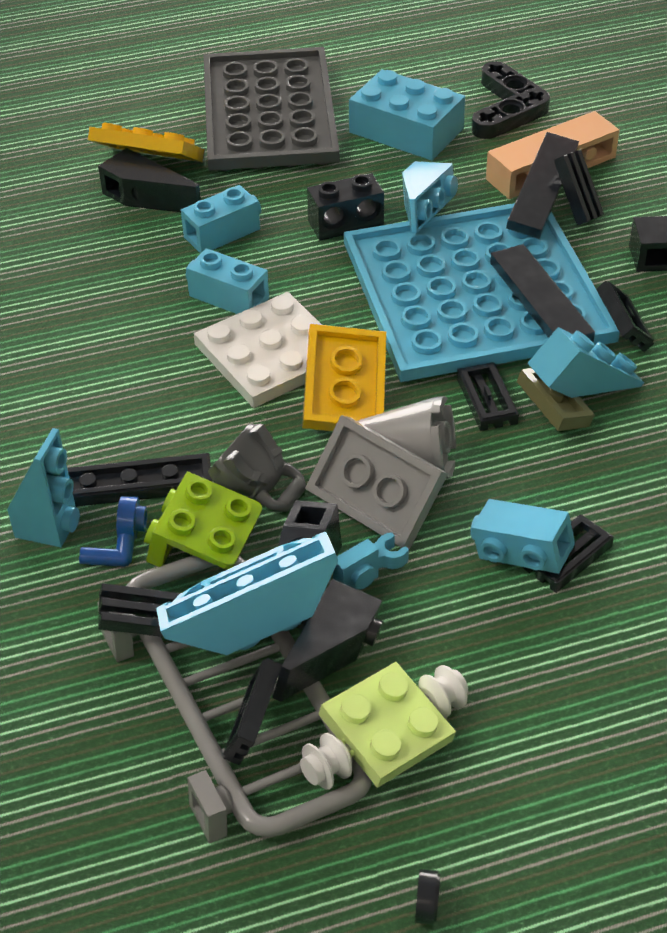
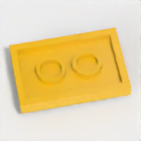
[88,123,205,162]
[302,324,386,431]

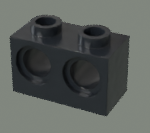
[307,173,384,241]

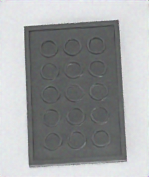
[203,47,340,171]

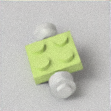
[300,662,468,790]

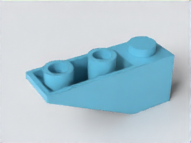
[402,161,458,233]
[528,327,644,398]
[7,428,80,548]

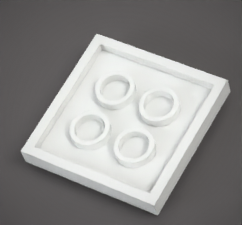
[194,292,322,408]

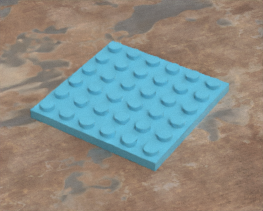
[344,203,620,382]

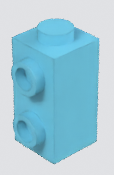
[181,185,261,253]
[186,248,269,314]
[471,499,575,574]

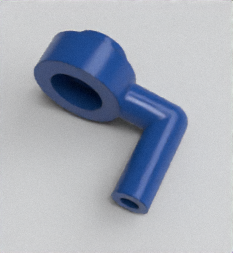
[79,496,147,567]

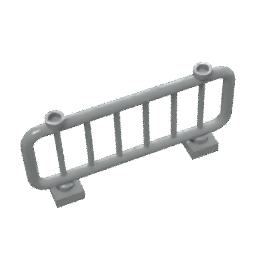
[97,555,372,844]

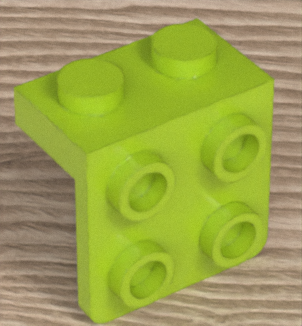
[144,471,262,569]

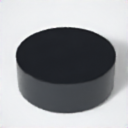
[415,869,440,925]

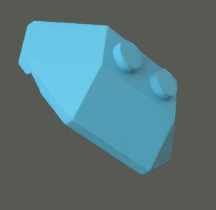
[156,532,338,655]

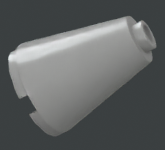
[357,396,456,479]

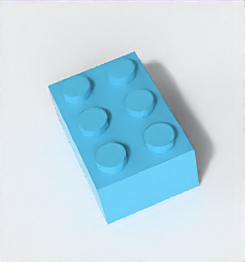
[349,69,465,161]

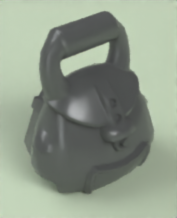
[208,423,306,512]

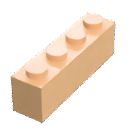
[486,111,619,199]

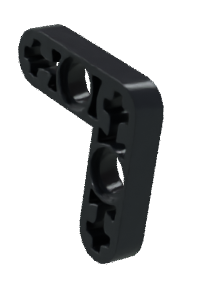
[471,61,550,139]

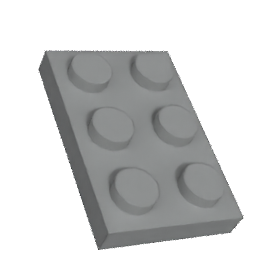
[305,415,448,549]

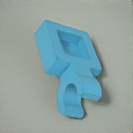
[333,532,409,589]

